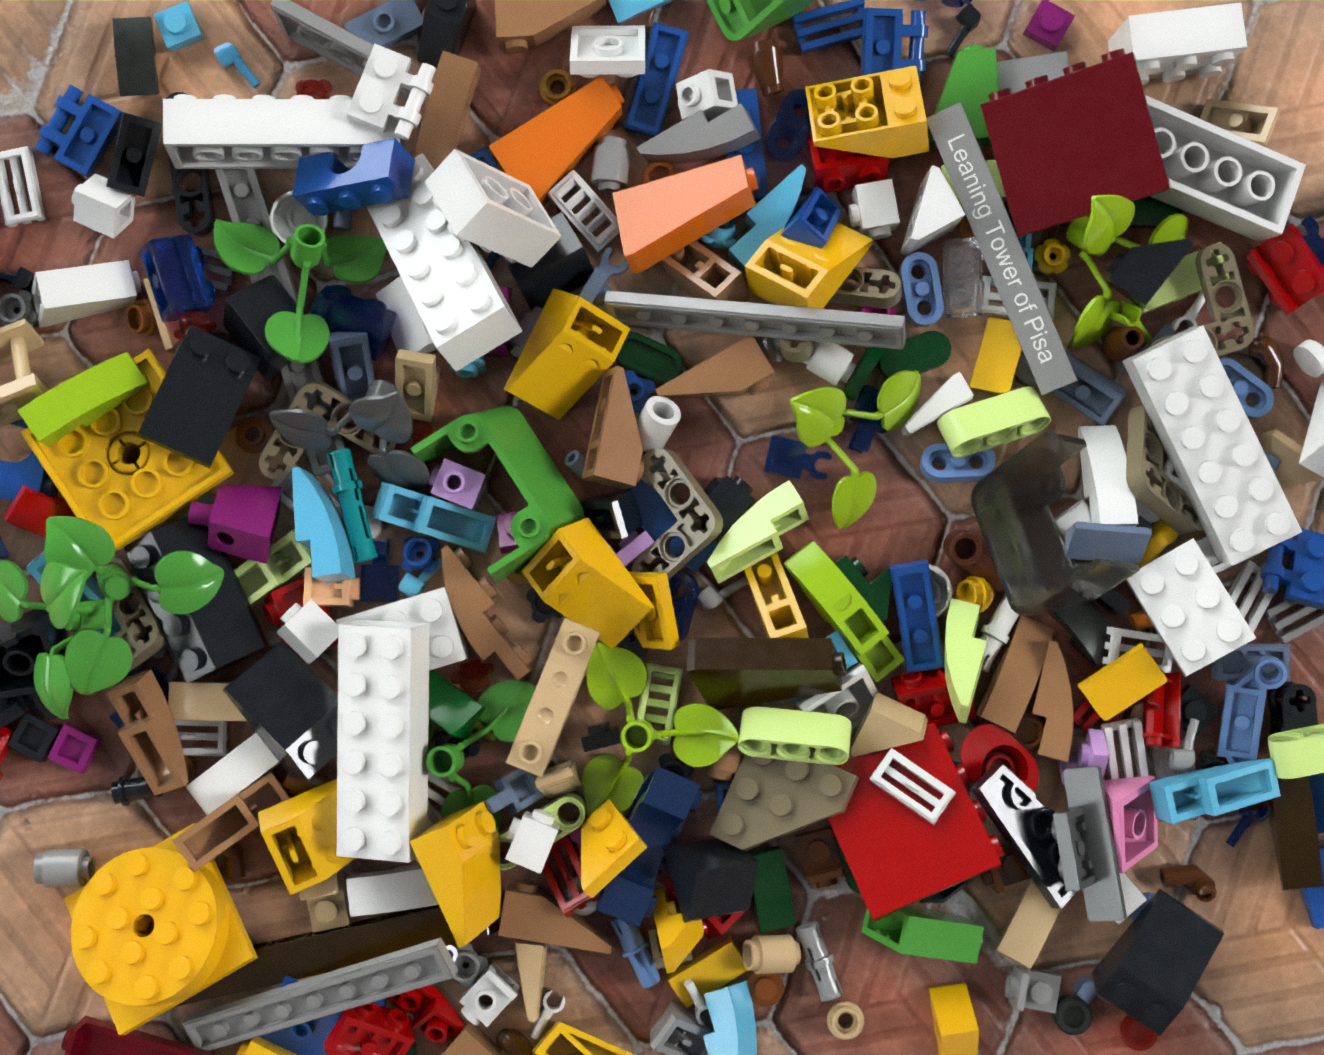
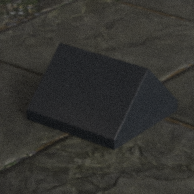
[501,212,594,310]
[223,275,305,381]
[663,838,759,923]

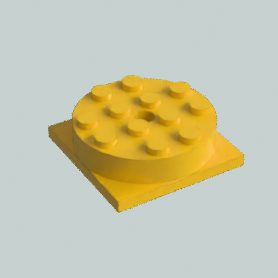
[20,348,234,552]
[63,823,258,1035]

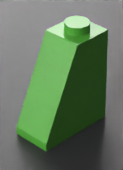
[928,45,999,151]
[861,905,984,964]

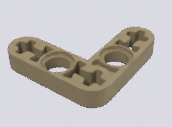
[1144,243,1255,356]
[779,267,902,362]
[259,380,396,479]
[1126,404,1203,536]
[632,448,723,580]
[73,557,167,696]

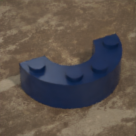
[596,766,703,927]

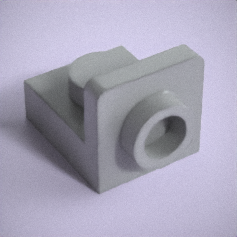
[1005,965,1062,1013]

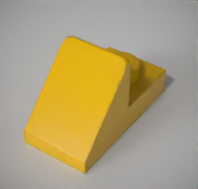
[653,888,704,974]

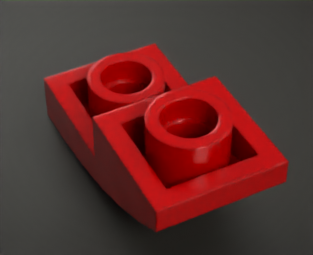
[3,485,76,537]
[387,985,465,1047]

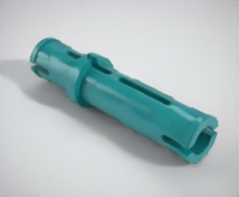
[326,448,378,563]

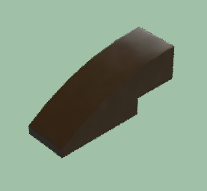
[1268,776,1323,890]

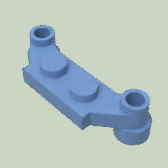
[1216,655,1287,764]

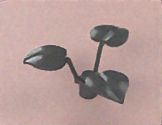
[268,380,430,490]

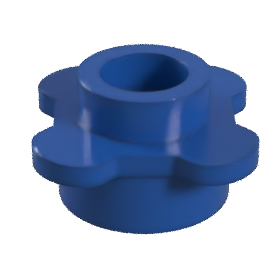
[625,370,655,413]
[401,536,440,574]

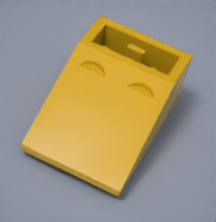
[805,65,930,158]
[744,222,874,309]
[503,288,631,420]
[521,517,654,649]
[258,779,355,895]

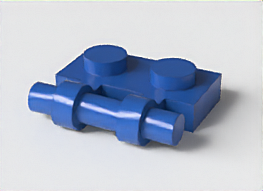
[861,8,929,87]
[34,85,121,178]
[1260,528,1324,610]

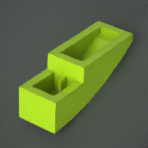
[17,352,150,447]

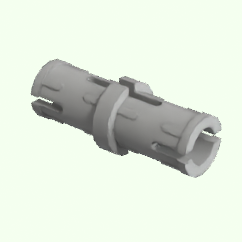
[795,921,843,1002]

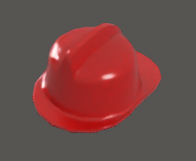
[960,724,1039,792]

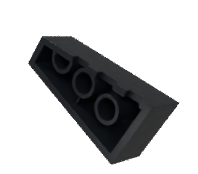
[0,609,69,699]

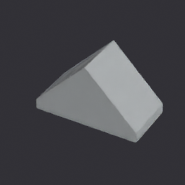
[650,1001,713,1055]

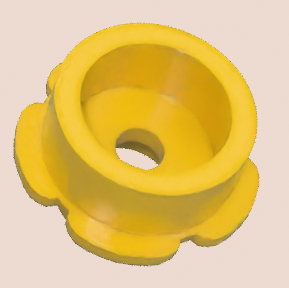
[1034,238,1071,274]

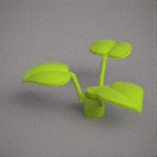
[1066,195,1189,350]
[789,370,921,530]
[582,642,739,817]

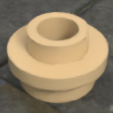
[827,1001,864,1040]

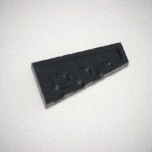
[970,764,1077,909]

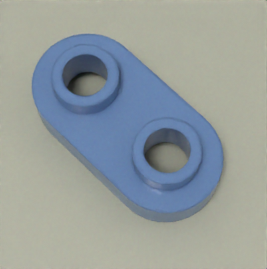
[899,252,944,327]
[1220,358,1274,419]
[920,443,996,483]

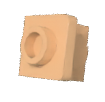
[303,567,361,609]

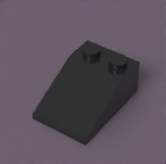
[137,325,262,469]
[223,641,338,779]
[1092,889,1224,1036]

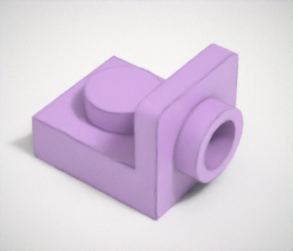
[605,530,654,568]
[1057,729,1109,785]

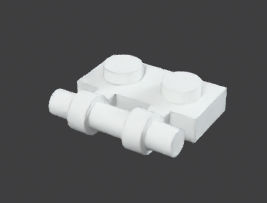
[346,43,436,140]

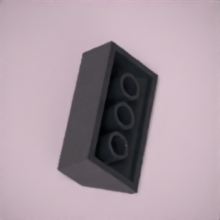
[124,517,269,684]

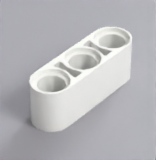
[186,733,280,815]

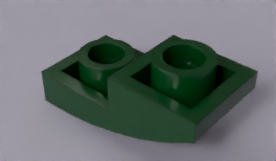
[749,845,796,934]

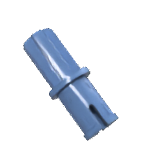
[611,918,661,988]

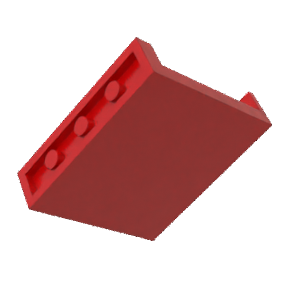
[828,722,1004,922]

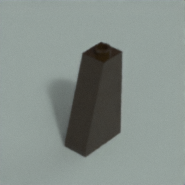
[687,638,847,710]

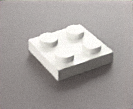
[570,25,645,78]

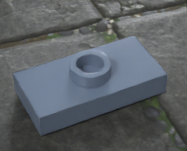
[344,0,423,48]
[1211,643,1290,682]

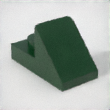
[833,555,892,622]

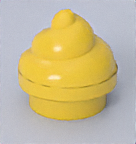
[956,576,995,612]

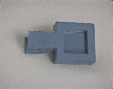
[579,247,629,307]
[484,768,545,816]

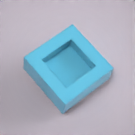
[153,1,205,53]

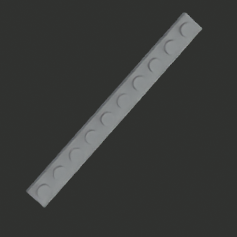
[215,169,347,477]

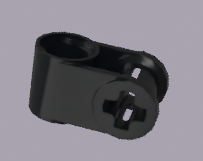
[1268,681,1318,735]

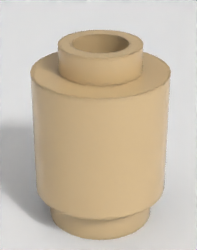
[742,934,801,974]

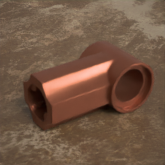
[943,529,1019,592]

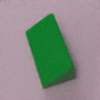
[429,670,486,740]

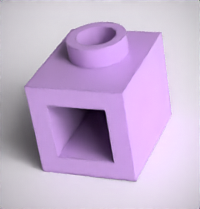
[428,458,490,511]

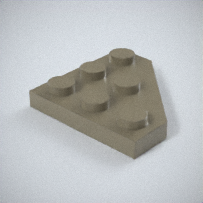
[709,754,859,851]

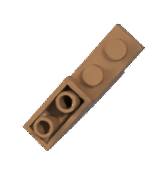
[441,545,533,681]

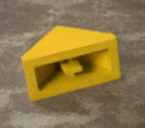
[928,981,979,1055]

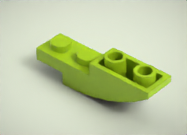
[783,541,905,683]

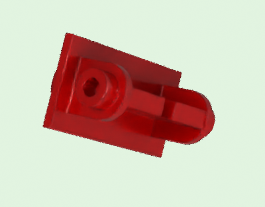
[1142,670,1181,748]

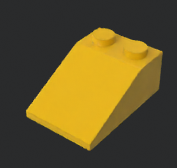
[409,801,502,948]

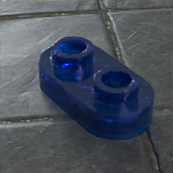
[765,89,811,162]
[668,571,699,642]

